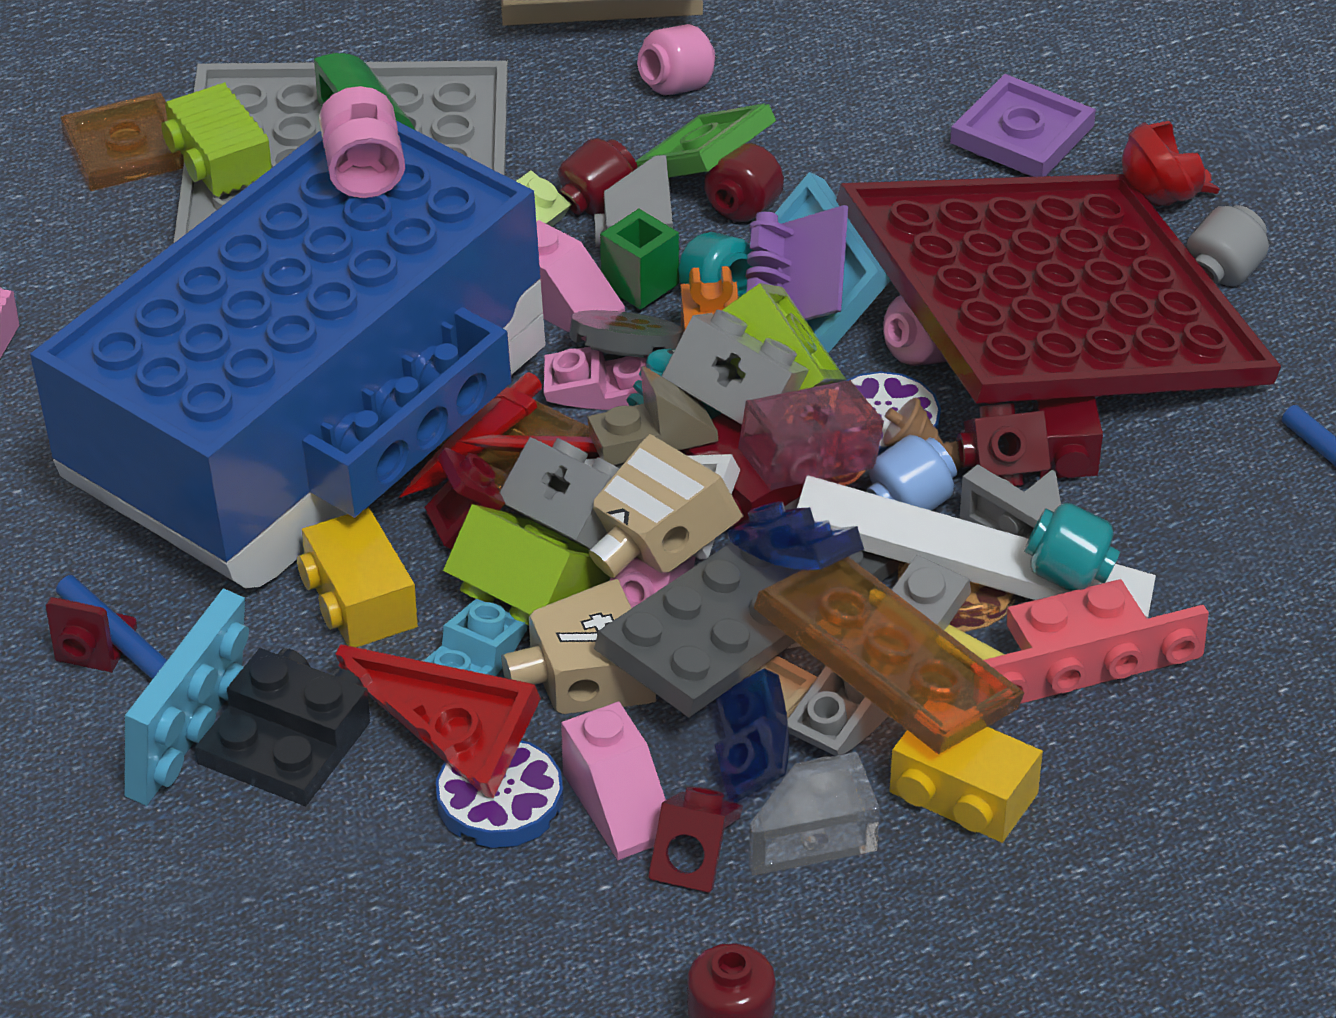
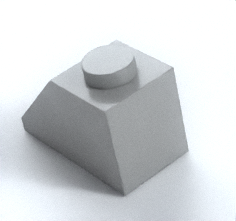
[594,155,673,247]

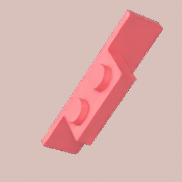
[971,579,1209,714]

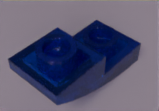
[727,501,864,570]
[714,668,789,803]

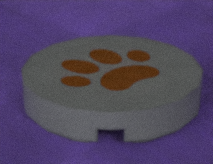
[569,310,683,357]

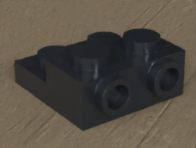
[195,648,371,807]

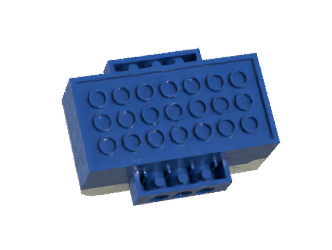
[30,121,545,588]

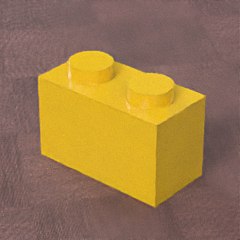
[297,507,418,647]
[890,701,1043,843]

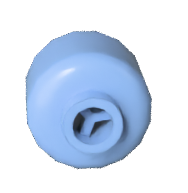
[867,435,957,511]

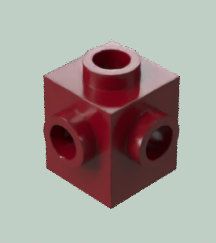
[957,403,1051,486]

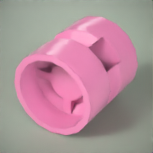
[319,86,405,198]

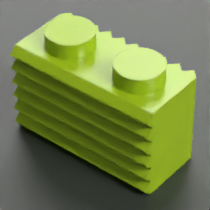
[161,82,272,197]

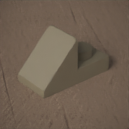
[587,366,718,465]

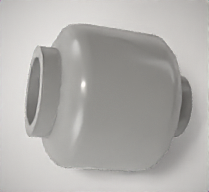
[1186,205,1269,287]

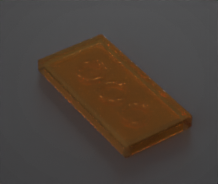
[754,551,1025,754]

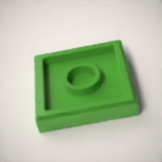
[636,103,777,178]

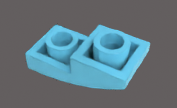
[423,599,528,676]

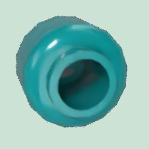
[678,232,754,297]
[1024,503,1120,591]

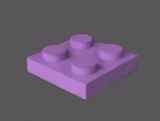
[950,74,1096,177]

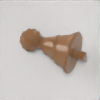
[883,397,961,471]

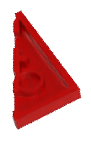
[335,644,541,798]

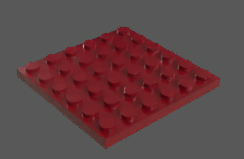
[836,174,1281,404]

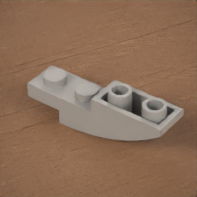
[784,555,971,757]

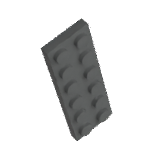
[594,478,906,717]

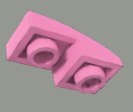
[544,347,649,410]

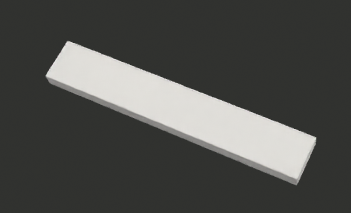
[791,475,1156,618]

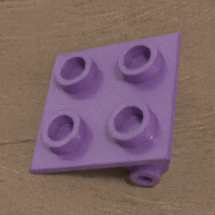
[746,205,848,321]

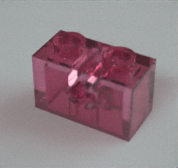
[738,380,884,490]

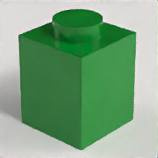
[600,208,679,310]

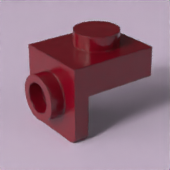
[424,447,505,549]

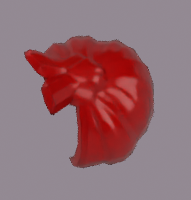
[1121,121,1220,206]

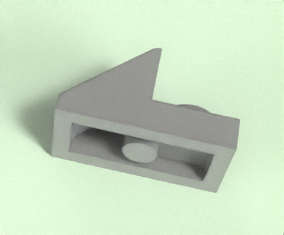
[959,464,1061,539]

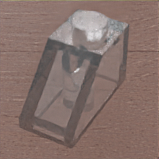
[749,752,880,876]

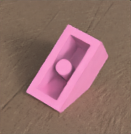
[536,220,625,341]
[561,701,676,860]

